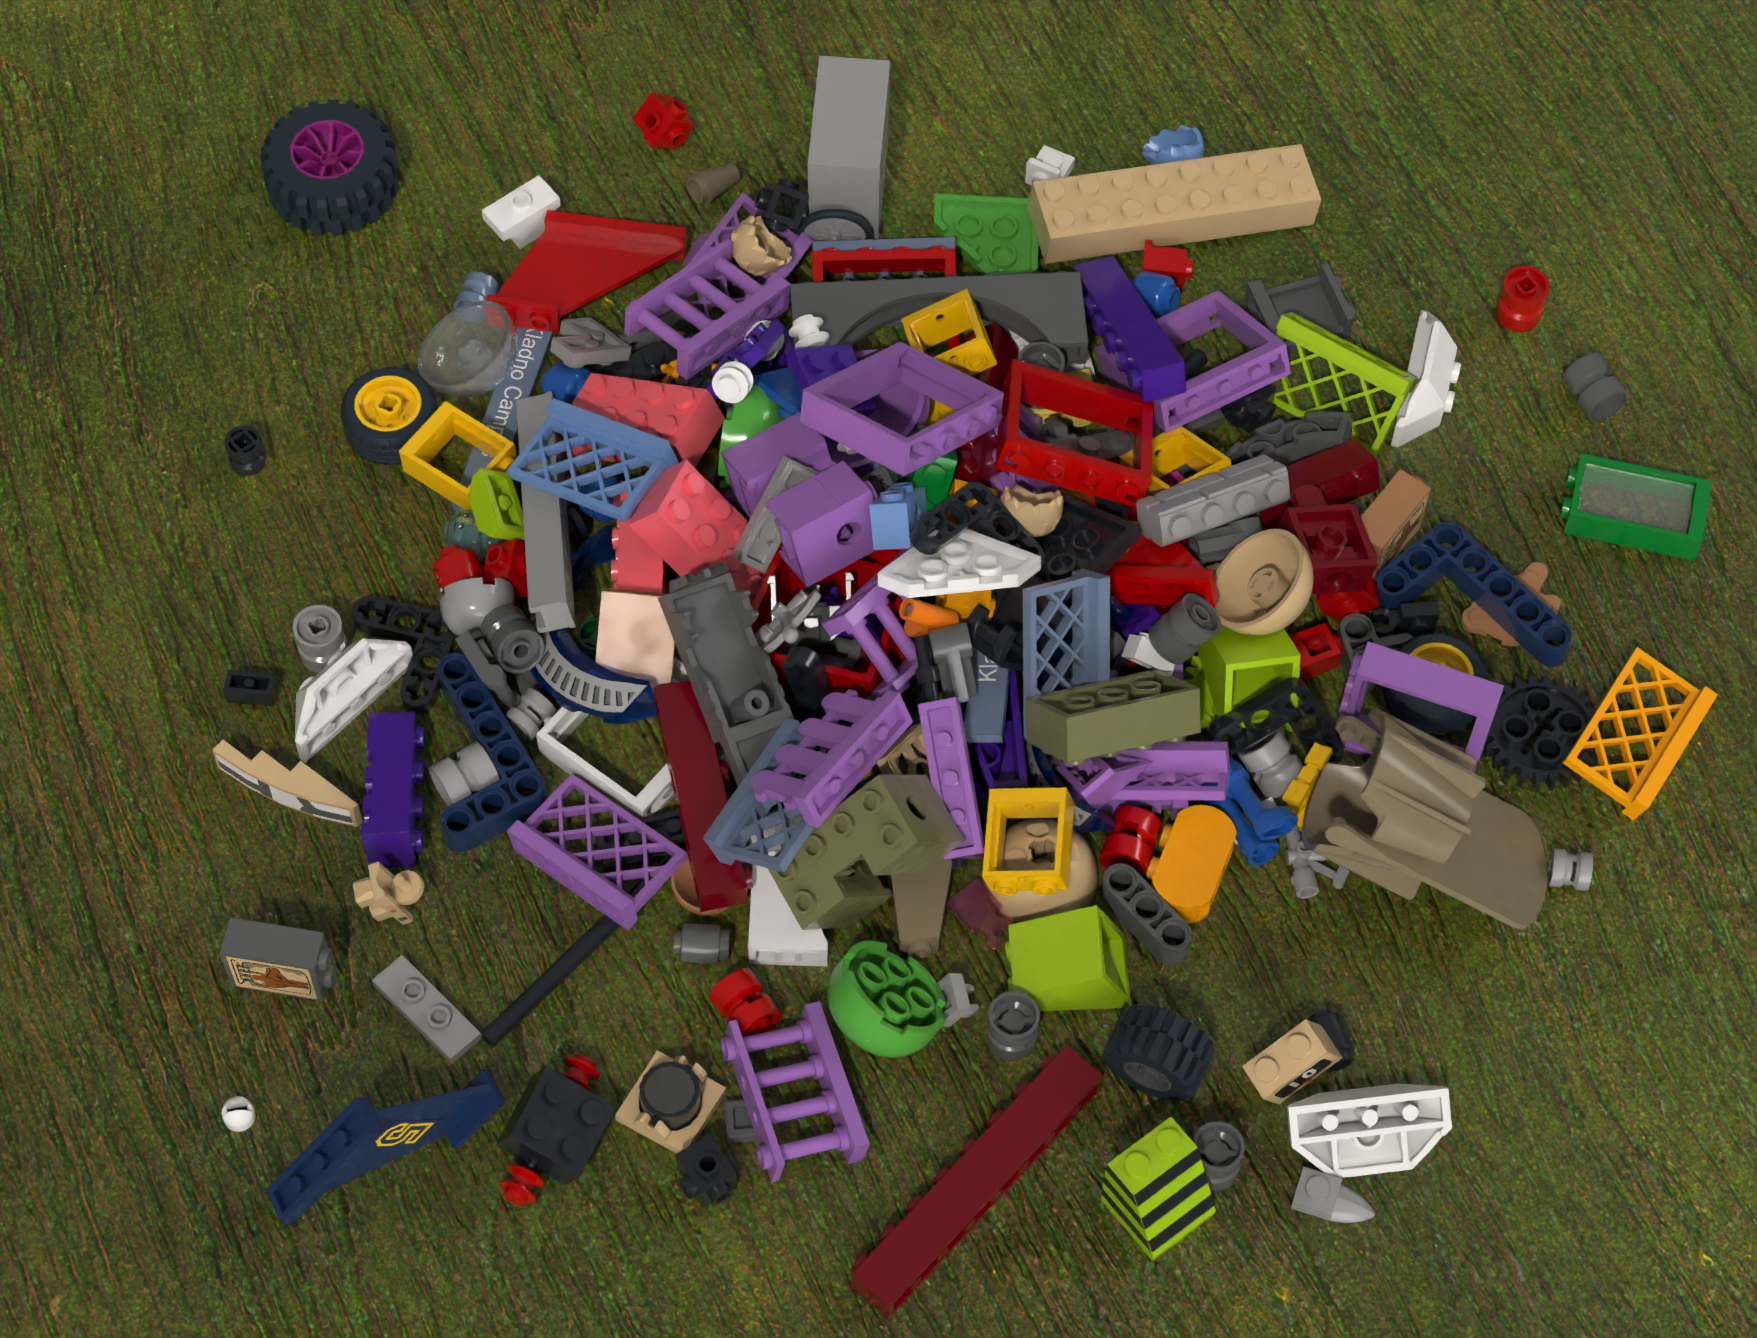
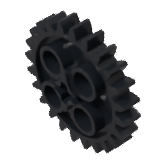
[1483,674,1605,791]

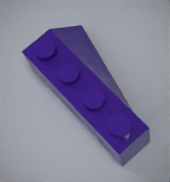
[960,657,1028,799]

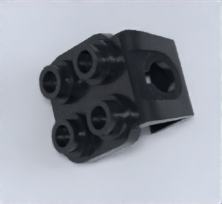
[966,574,1067,672]

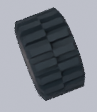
[1103,1004,1215,1101]

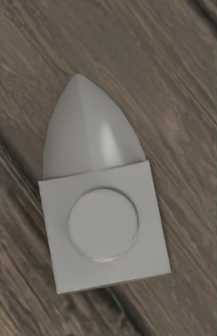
[1291,1166,1375,1223]

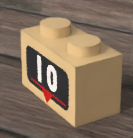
[1242,1019,1343,1104]

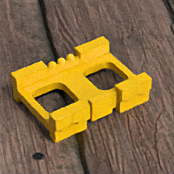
[1282,743,1333,832]

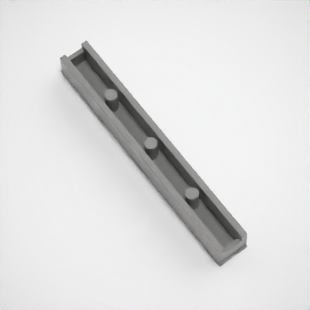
[516,391,576,634]

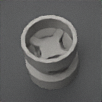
[504,688,557,741]
[1547,848,1593,891]

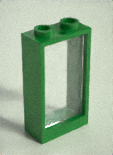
[1559,453,1712,561]

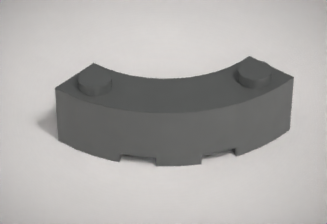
[1225,412,1352,466]

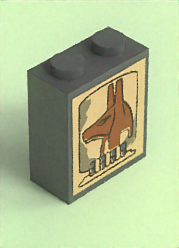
[220,917,337,1001]

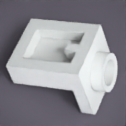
[1025,145,1075,186]

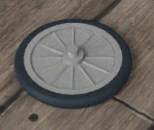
[797,209,872,250]

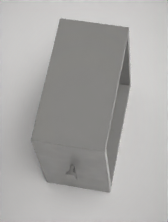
[808,56,890,239]

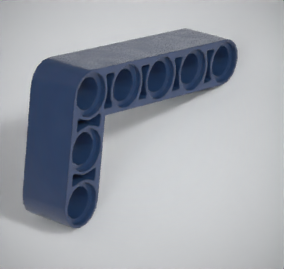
[1376,522,1572,667]
[437,653,546,852]

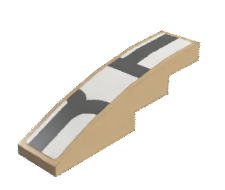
[212,740,362,827]

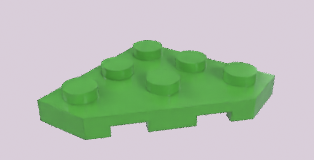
[933,193,1039,275]

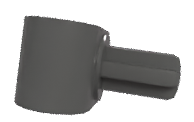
[1337,613,1413,693]

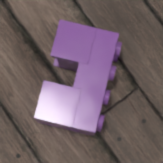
[721,412,878,587]

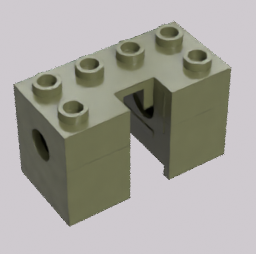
[768,774,965,930]

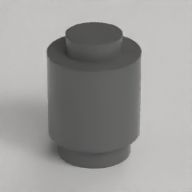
[673,923,730,964]

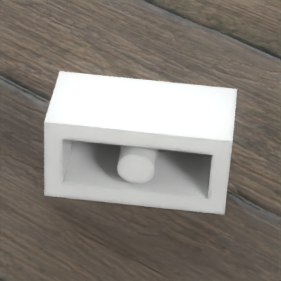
[1121,632,1175,675]

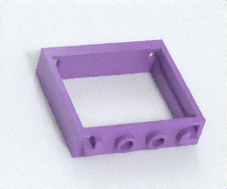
[1096,290,1291,433]
[800,341,1004,476]
[1334,641,1504,773]

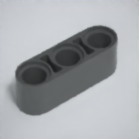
[1101,863,1192,966]

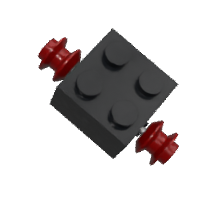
[496,1054,616,1206]

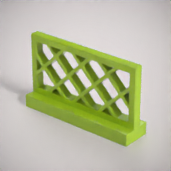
[1269,312,1418,457]

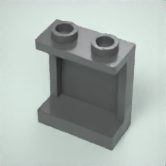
[1244,263,1356,354]

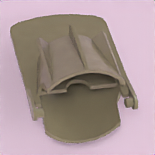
[1302,708,1547,930]

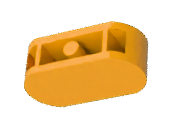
[1146,805,1237,924]

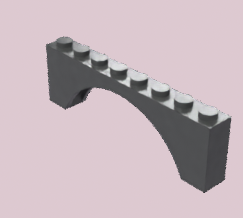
[790,271,1088,365]

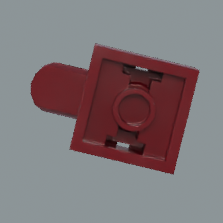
[1275,484,1379,594]

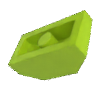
[469,468,524,540]

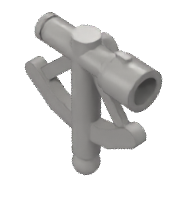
[754,589,821,655]
[1285,826,1350,899]

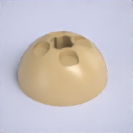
[1214,529,1314,636]
[983,818,1098,923]

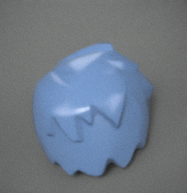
[1142,125,1205,165]

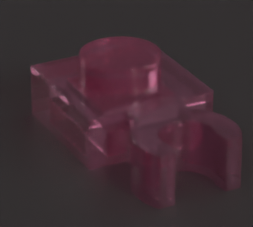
[947,879,1013,950]

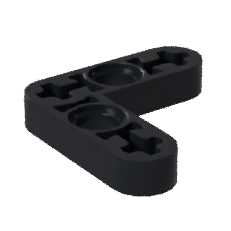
[909,482,1046,566]
[352,596,458,714]
[782,646,835,724]
[1207,677,1344,764]

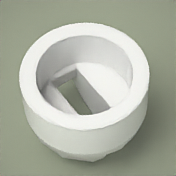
[222,1096,256,1132]

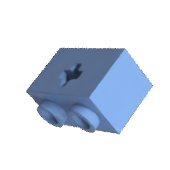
[869,482,929,550]

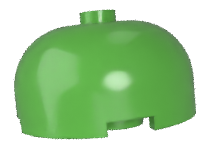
[718,384,784,490]
[827,941,946,1058]

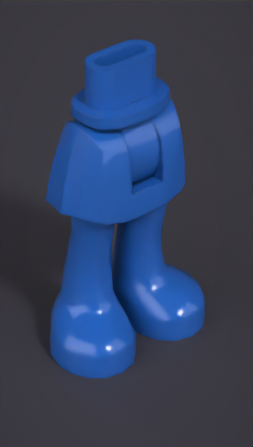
[1198,739,1298,867]

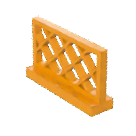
[1563,647,1718,821]

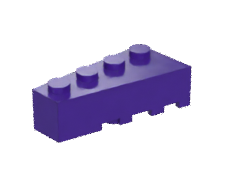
[361,712,426,868]

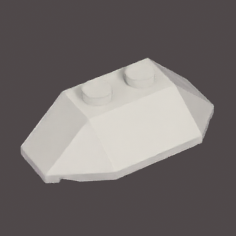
[1391,310,1461,447]
[295,638,412,763]
[1287,1084,1452,1178]

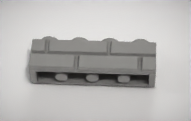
[1136,454,1290,547]

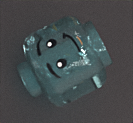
[443,509,501,560]

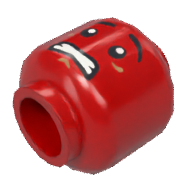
[432,545,483,595]

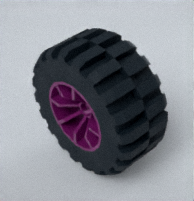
[260,99,400,236]

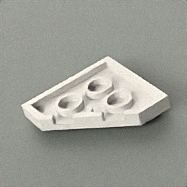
[877,523,1041,598]

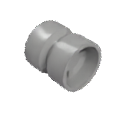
[292,605,348,673]
[1237,728,1303,798]
[428,741,500,807]

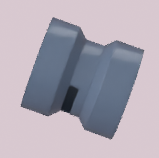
[454,272,500,322]

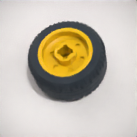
[341,367,438,465]
[1384,633,1488,736]

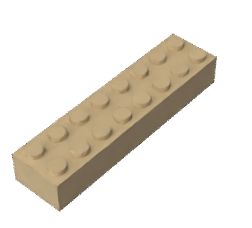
[1027,144,1322,264]

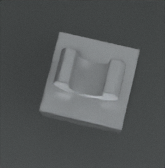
[938,973,979,1027]

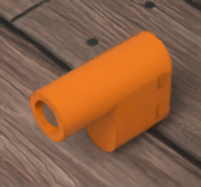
[899,598,959,638]

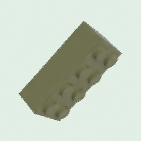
[1025,669,1201,765]

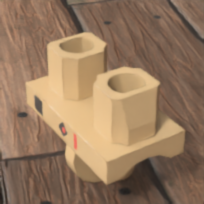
[353,861,424,925]

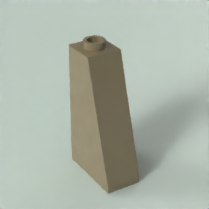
[888,857,953,959]

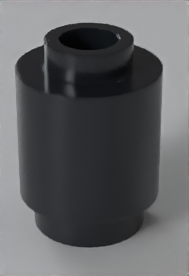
[1308,1010,1355,1073]

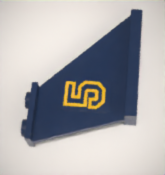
[266,1069,505,1224]

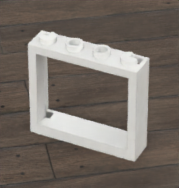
[536,658,717,819]

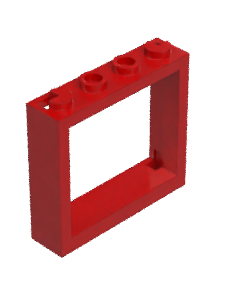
[812,246,959,359]
[995,359,1153,507]

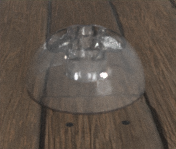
[417,301,518,398]

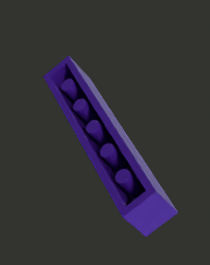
[1073,256,1186,403]

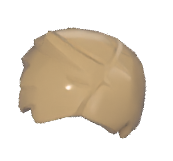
[730,216,792,276]
[1000,485,1064,537]

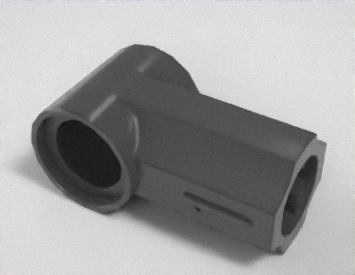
[1188,516,1263,565]
[928,622,977,703]

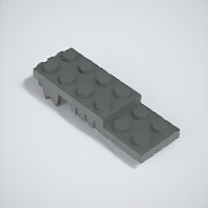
[658,561,807,786]

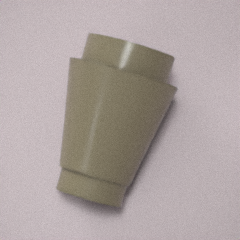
[686,163,740,204]

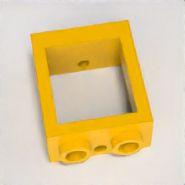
[901,289,998,376]
[399,401,517,514]
[1119,426,1232,498]
[982,787,1075,896]

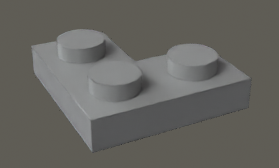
[550,317,632,368]

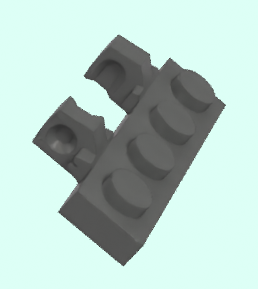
[1040,416,1162,465]

